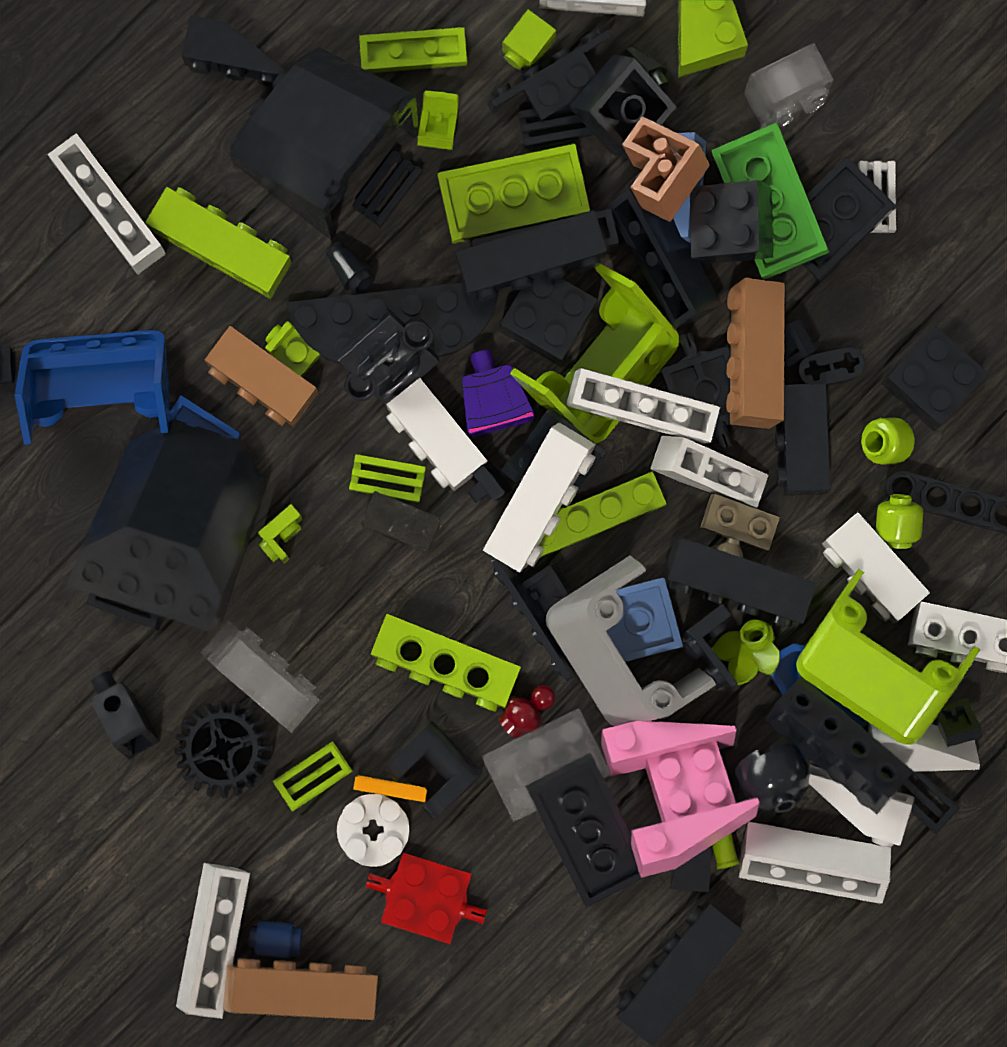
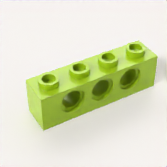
[371,614,521,712]

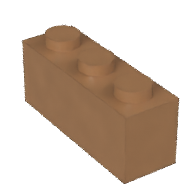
[205,326,318,427]

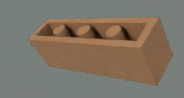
[726,278,785,429]
[223,959,378,1020]

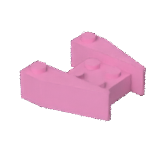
[601,721,759,878]

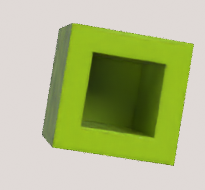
[502,10,556,71]

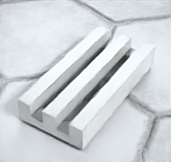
[858,161,896,233]

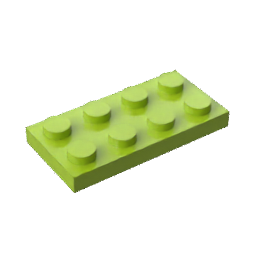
[437,144,590,244]

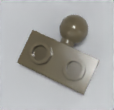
[700,494,780,558]

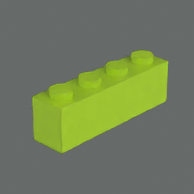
[145,187,292,299]

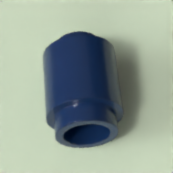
[249,919,303,960]

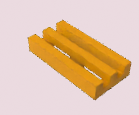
[353,775,428,802]

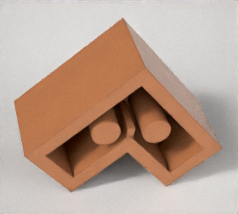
[622,116,710,222]

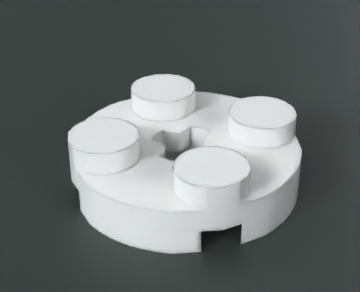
[337,794,410,866]

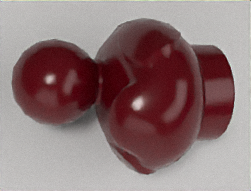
[498,685,555,739]

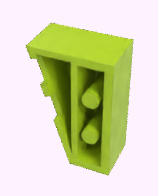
[678,0,748,77]

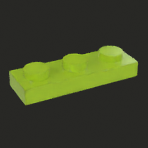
[359,27,467,73]

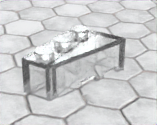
[200,621,320,733]

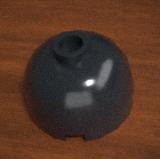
[735,744,810,813]

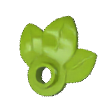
[712,620,780,685]

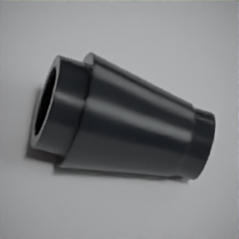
[326,242,375,295]

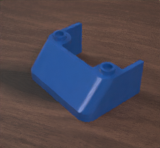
[15,330,170,445]

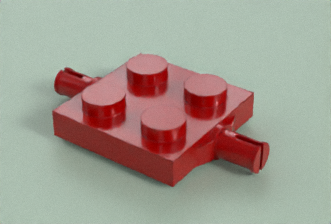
[365,853,487,945]

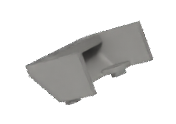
[546,556,716,726]

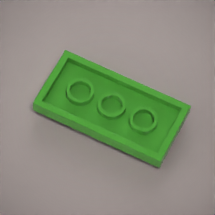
[711,122,829,280]

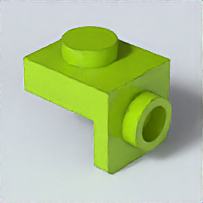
[417,91,459,150]

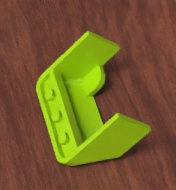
[510,264,679,444]
[796,568,980,745]

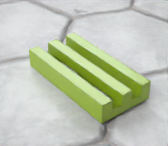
[349,454,426,503]
[272,741,353,812]

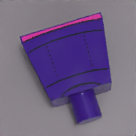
[462,350,534,439]

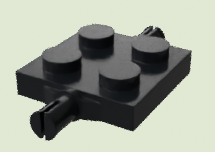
[660,332,734,450]

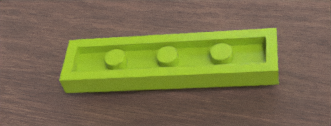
[539,472,666,558]

